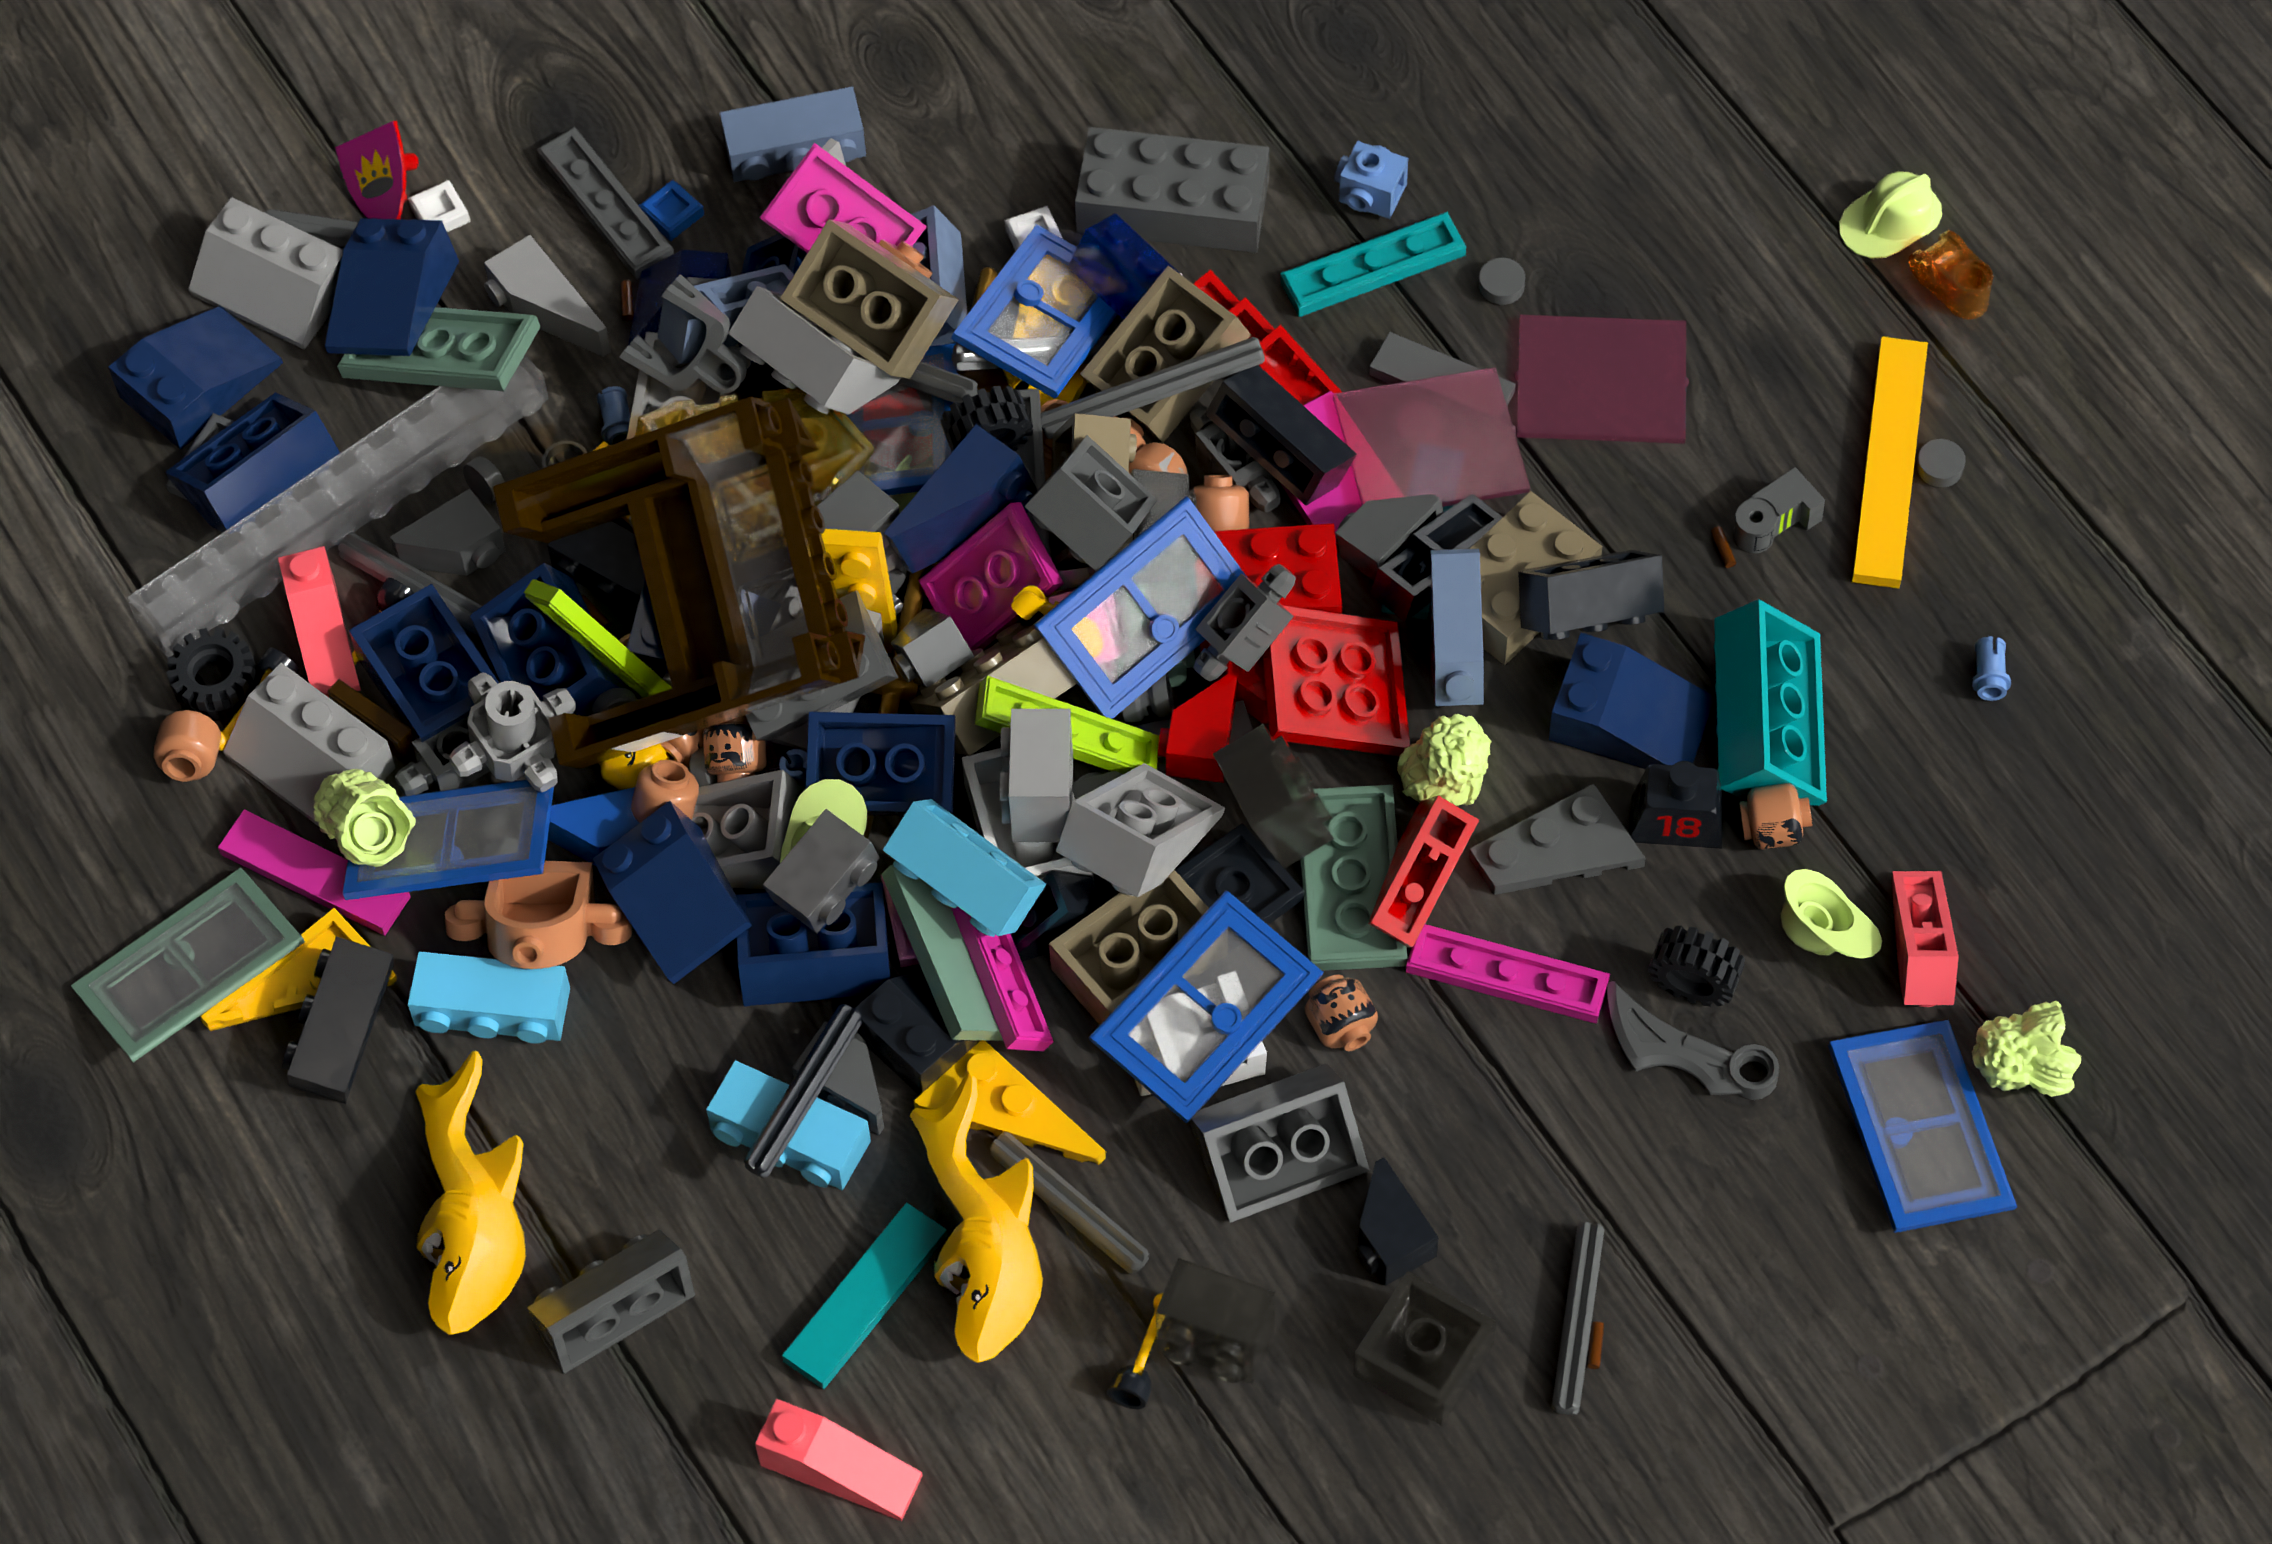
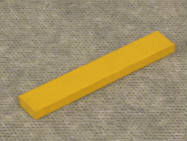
[1852,337,1928,589]

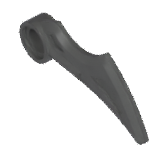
[1607,981,1779,1100]

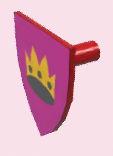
[335,121,419,219]

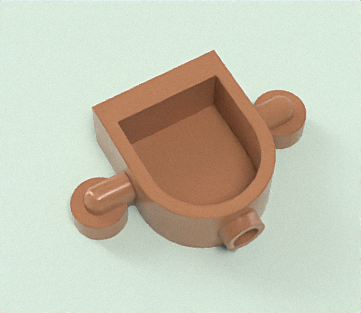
[445,861,632,969]

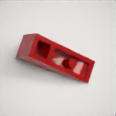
[1368,795,1479,948]

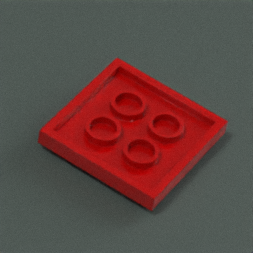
[1263,606,1410,757]

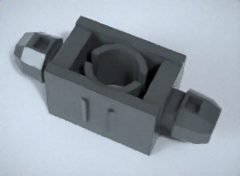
[1190,405,1280,513]
[1193,563,1296,682]
[395,716,490,797]

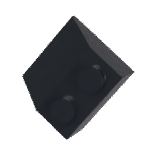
[855,970,990,1095]

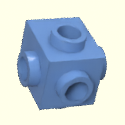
[1335,141,1408,219]

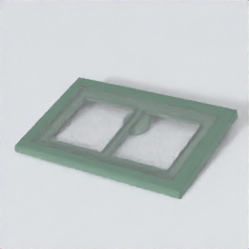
[70,867,305,1062]

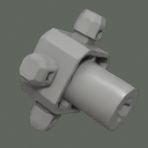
[449,673,576,792]

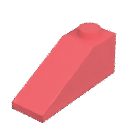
[278,546,361,697]
[1892,871,1959,1007]
[755,1399,922,1521]

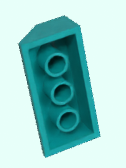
[1714,599,1827,806]

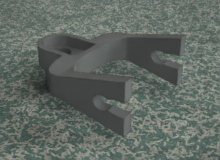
[619,274,750,393]

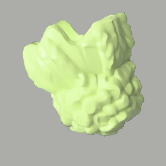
[1397,714,1492,806]
[314,769,416,867]
[1972,1001,2081,1097]

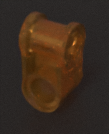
[1909,230,1993,319]

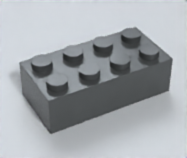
[1075,127,1269,253]

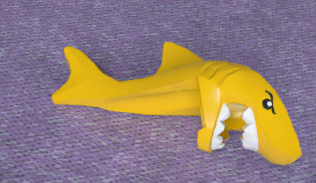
[415,1051,526,1335]
[910,1073,1043,1363]

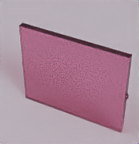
[1515,315,1689,444]
[1333,367,1530,507]

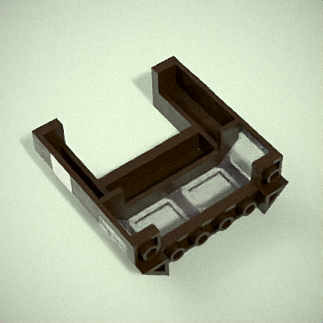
[493,396,866,768]

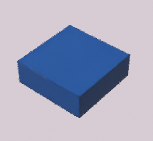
[639,180,704,241]

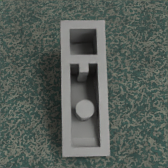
[484,235,611,357]

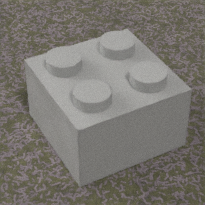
[1000,709,1073,842]

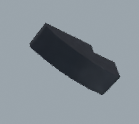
[1370,493,1503,622]

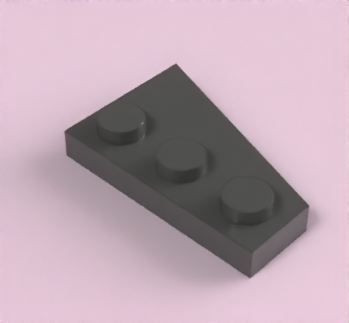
[1469,784,1646,895]

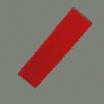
[1193,269,1343,405]

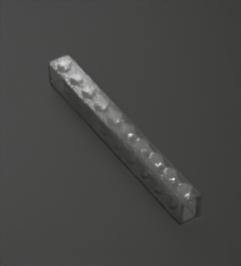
[127,355,549,659]

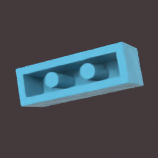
[883,799,1046,937]
[408,952,570,1043]
[706,1060,871,1191]

